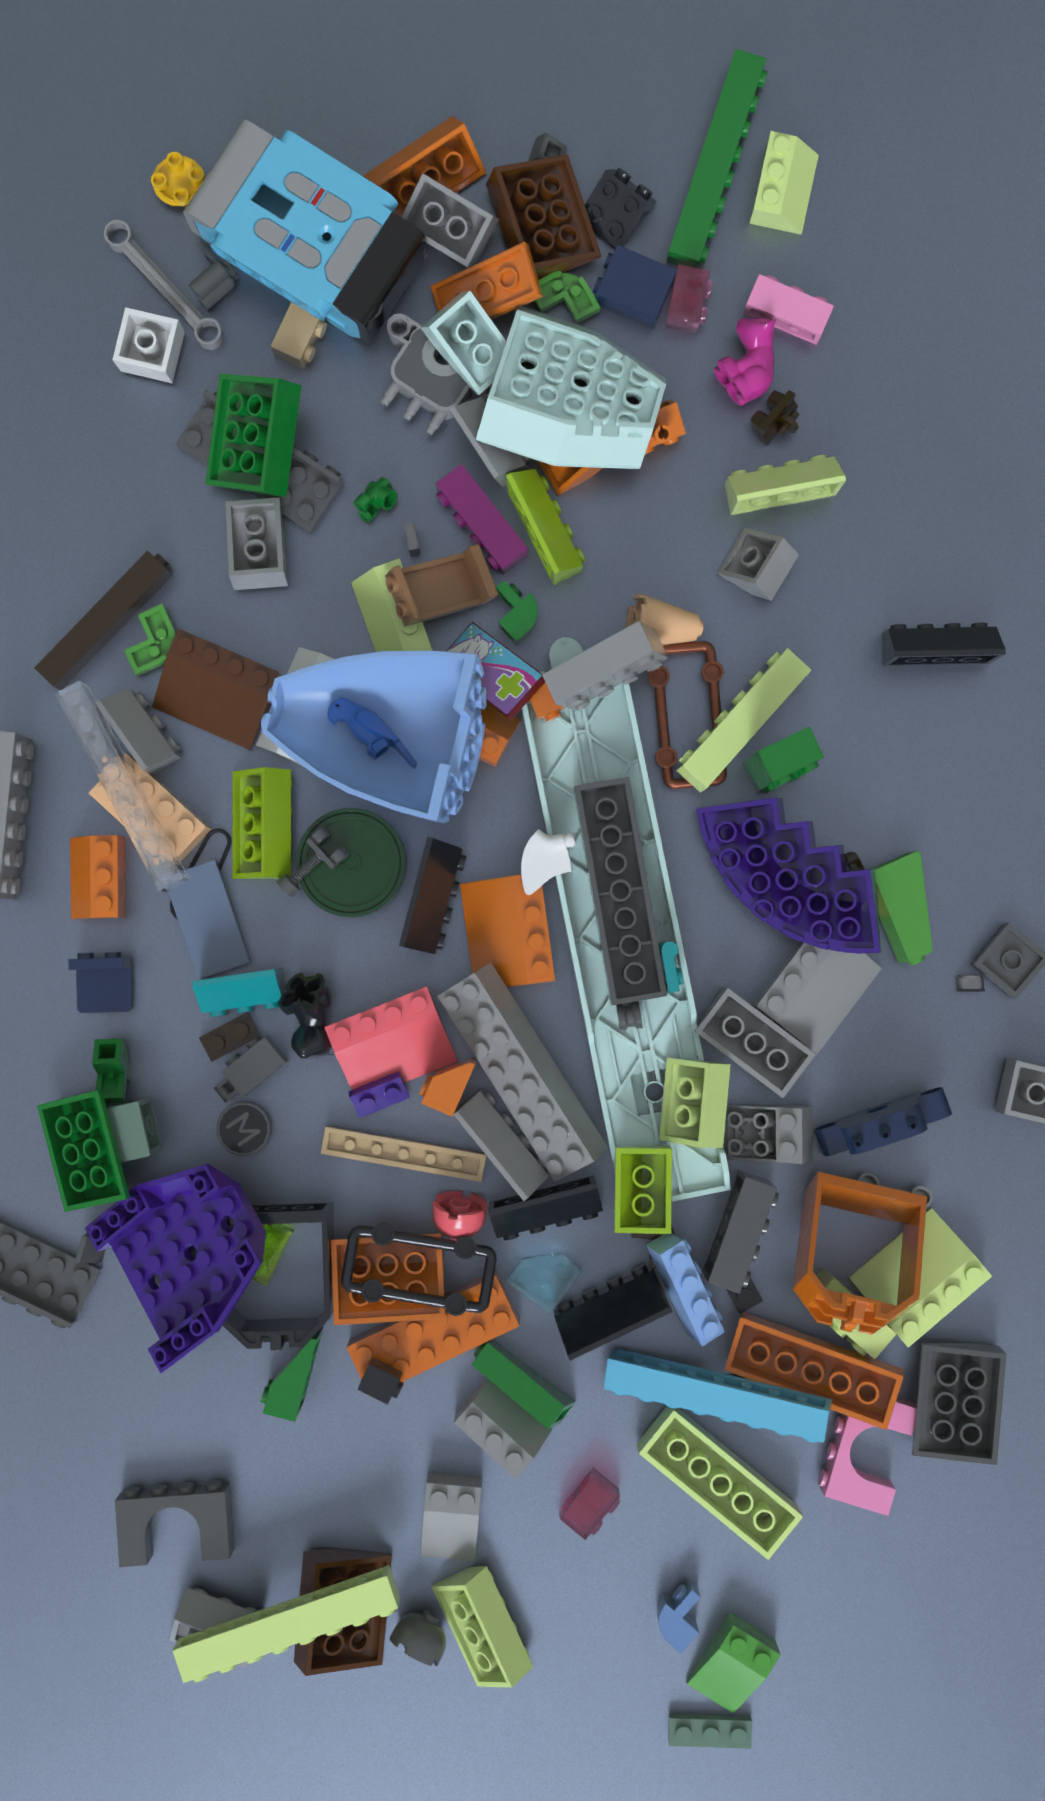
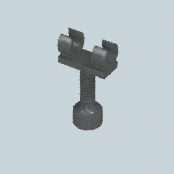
[277,827,349,897]

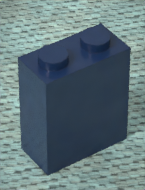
[593,245,677,329]

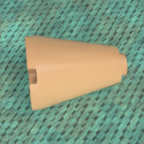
[626,593,703,645]

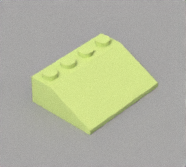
[848,1207,992,1347]

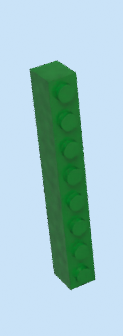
[666,49,768,272]

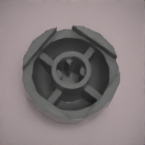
[390,1610,446,1666]

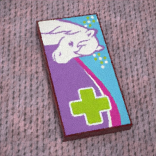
[446,622,545,721]

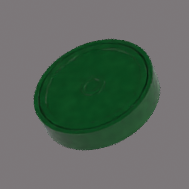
[296,808,407,917]

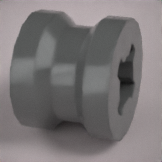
[616,1001,643,1031]

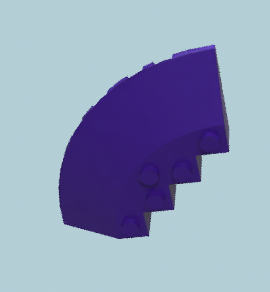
[696,797,881,954]

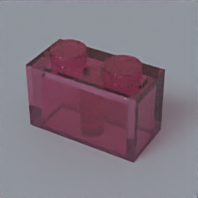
[559,1467,620,1540]

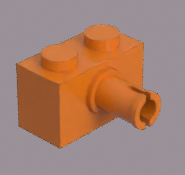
[645,399,686,454]

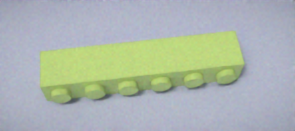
[676,648,811,793]

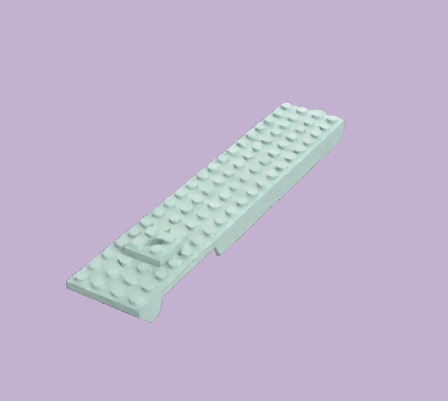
[521,637,731,1202]

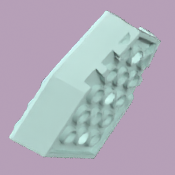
[476,306,666,469]

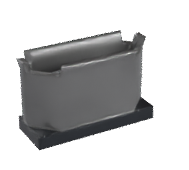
[957,975,985,992]

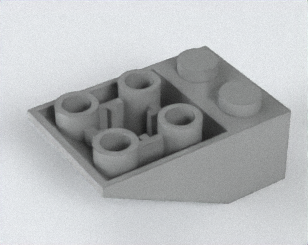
[724,1104,813,1164]

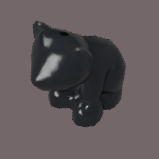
[277,972,335,1059]

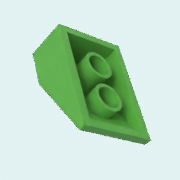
[686,1612,781,1713]

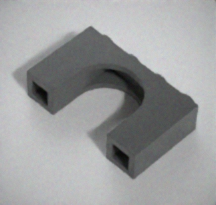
[115,1480,235,1567]

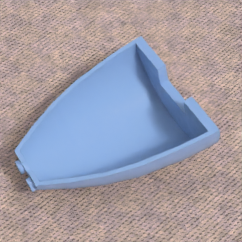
[261,651,486,823]

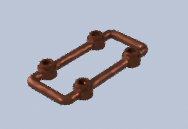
[647,641,727,789]

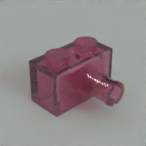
[665,264,713,333]

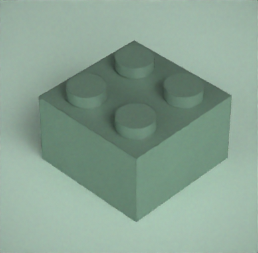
[107,1096,162,1162]

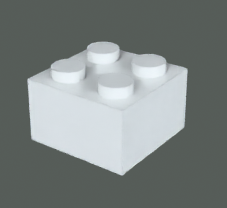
[113,307,185,383]

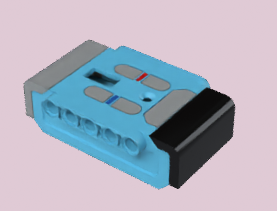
[183,119,428,344]

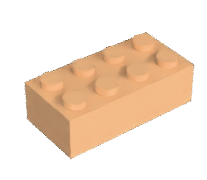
[89,753,212,869]

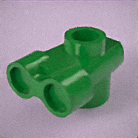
[353,477,398,523]

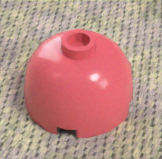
[432,1191,487,1241]

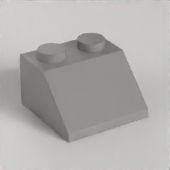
[717,528,799,601]

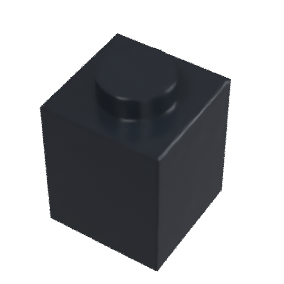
[357,1357,404,1405]

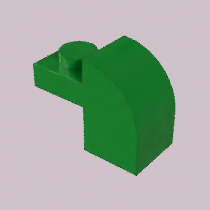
[496,580,538,646]
[92,1038,130,1103]

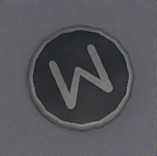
[217,1101,271,1156]

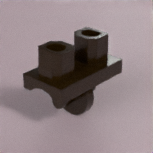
[751,390,799,444]

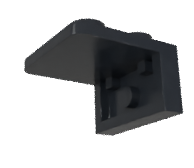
[585,168,657,248]

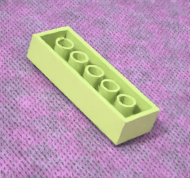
[637,1406,803,1560]

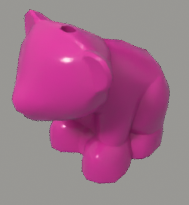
[713,317,775,406]

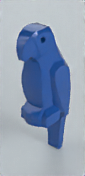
[327,697,417,769]

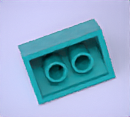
[192,968,286,1017]

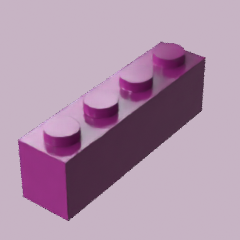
[435,464,528,574]

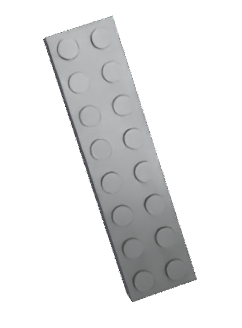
[437,962,608,1182]

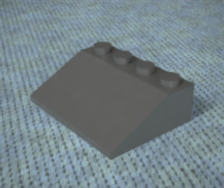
[912,1343,1007,1465]

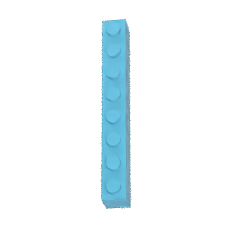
[604,1347,832,1443]

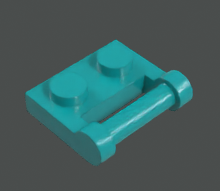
[658,941,683,993]

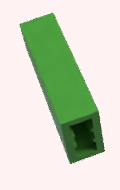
[871,850,933,965]

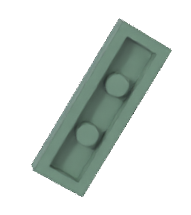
[668,1713,752,1749]

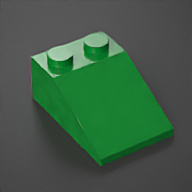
[261,1327,324,1422]

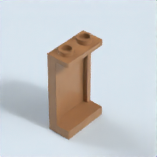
[385,544,498,627]

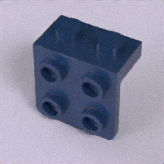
[68,952,133,1013]

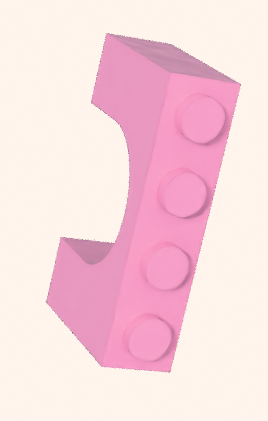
[818,1397,916,1516]

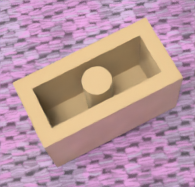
[270,302,327,369]

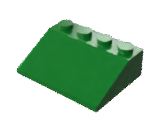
[205,373,302,497]
[37,1089,130,1212]

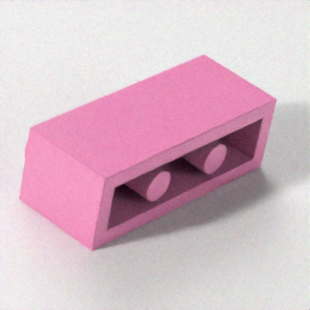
[743,274,834,345]

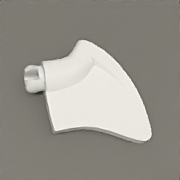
[521,829,576,895]

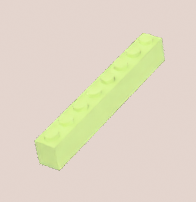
[172,1565,400,1683]

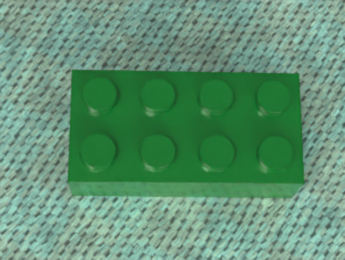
[743,726,824,794]

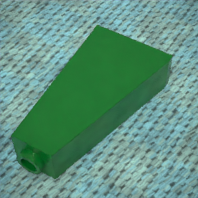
[471,1341,576,1429]

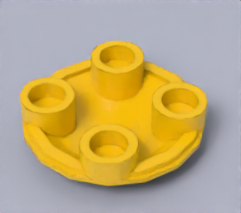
[151,152,205,206]

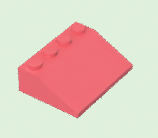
[325,986,458,1090]

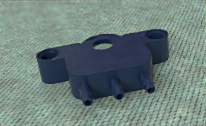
[814,1087,952,1157]

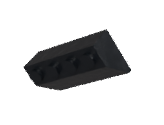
[882,622,1006,666]
[488,1175,603,1241]

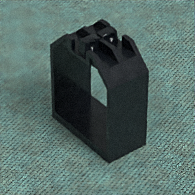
[222,1202,335,1351]

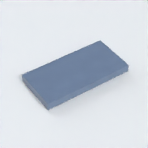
[163,860,251,980]

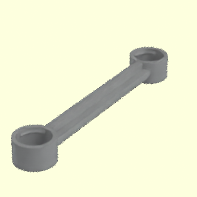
[104,220,224,350]

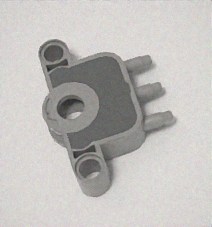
[381,313,493,435]

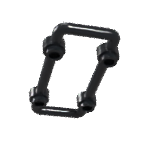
[341,1223,497,1316]

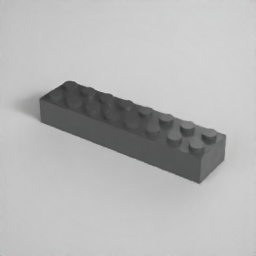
[574,777,667,1005]

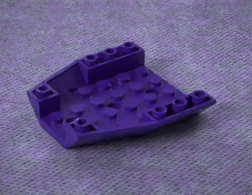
[85,1164,266,1374]

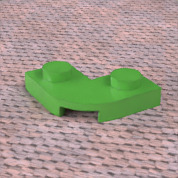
[534,270,601,324]
[124,604,176,676]

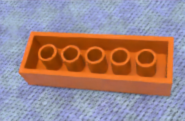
[346,1269,520,1397]
[724,1312,904,1430]

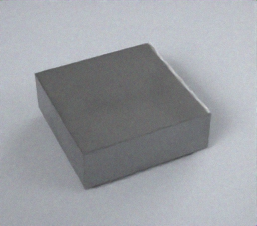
[404,522,421,557]

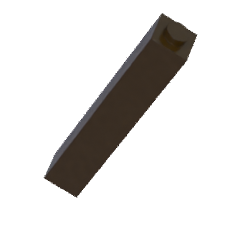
[34,550,172,691]

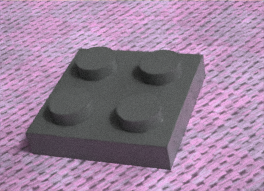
[972,922,1045,999]

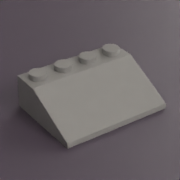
[752,942,882,1054]

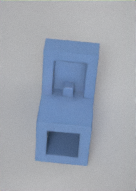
[657,1579,700,1654]

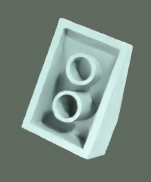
[420,291,506,395]

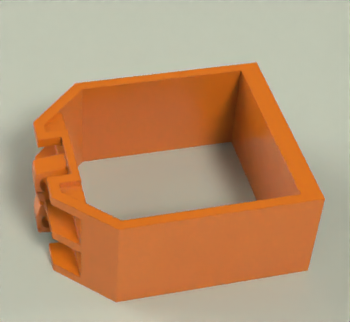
[793,1172,927,1335]

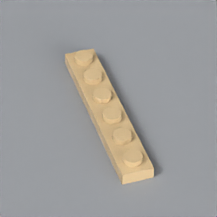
[321,1126,486,1182]

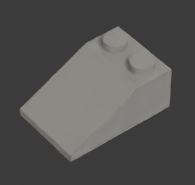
[225,497,288,590]
[421,1472,482,1561]

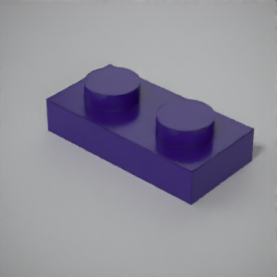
[348,1071,410,1118]

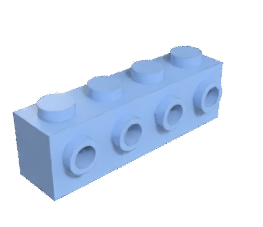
[646,1233,725,1347]

